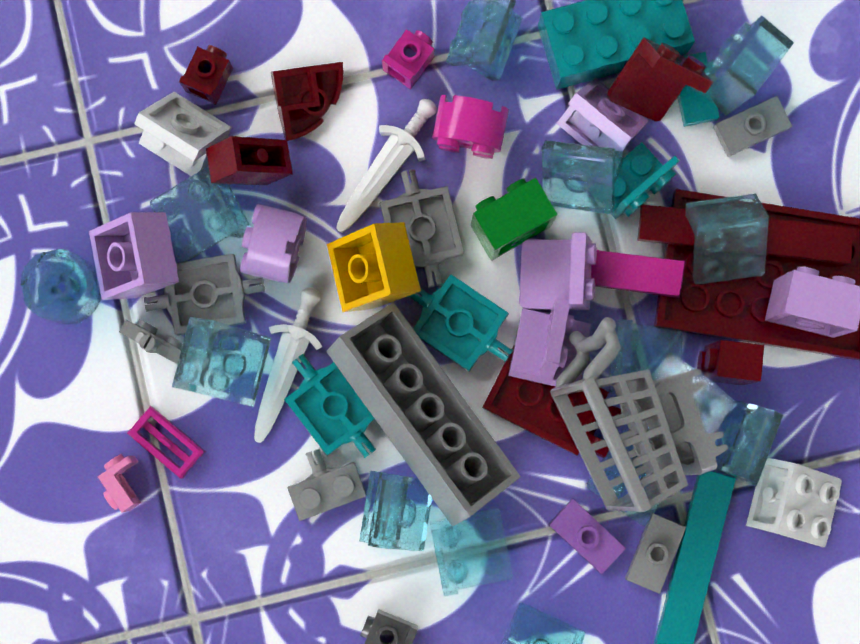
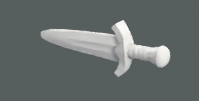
[336,99,437,233]
[254,288,323,443]

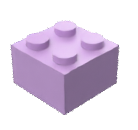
[89,212,179,300]
[765,267,860,338]

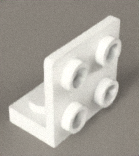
[746,457,842,547]

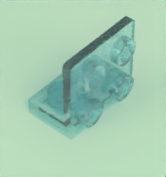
[150,167,251,262]
[685,193,769,284]
[608,319,683,394]
[430,508,513,596]

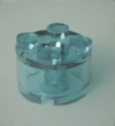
[20,249,101,325]

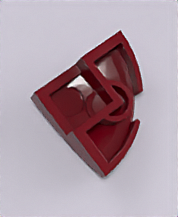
[270,62,344,141]

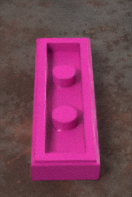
[591,250,685,298]

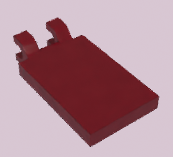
[482,345,622,458]

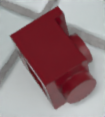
[179,45,233,105]

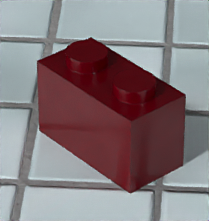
[206,136,293,185]
[697,340,764,385]

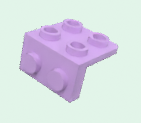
[519,233,597,310]

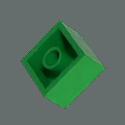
[470,177,558,261]

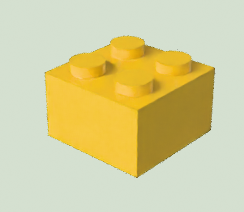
[327,222,421,312]

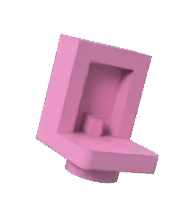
[98,454,141,513]

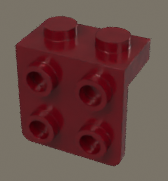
[607,37,713,121]

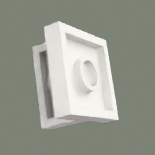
[135,92,232,180]

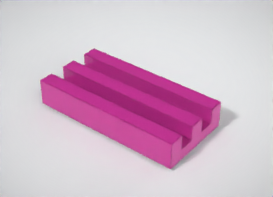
[127,406,206,479]

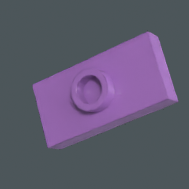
[548,499,626,574]

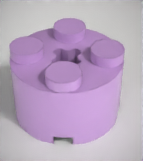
[240,204,307,283]

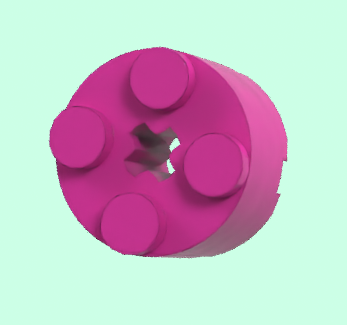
[432,95,509,159]

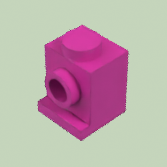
[382,29,435,89]

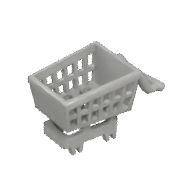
[550,317,728,512]

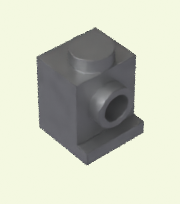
[360,609,418,644]

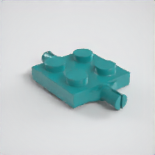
[407,274,514,372]
[284,354,376,459]

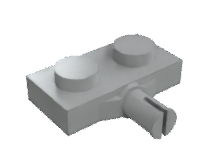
[119,319,194,369]
[287,448,367,521]

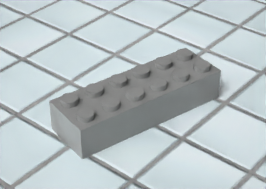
[326,302,521,527]

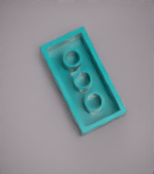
[538,0,695,90]

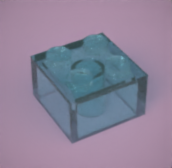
[695,15,794,116]
[172,317,272,407]

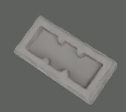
[713,96,792,157]
[625,513,686,594]

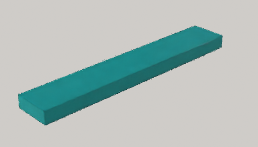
[654,471,736,644]

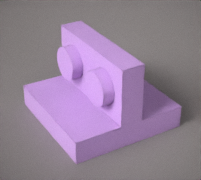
[556,78,649,167]
[508,298,591,386]

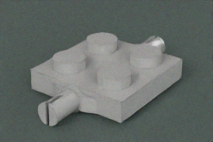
[380,169,464,288]
[144,254,265,336]

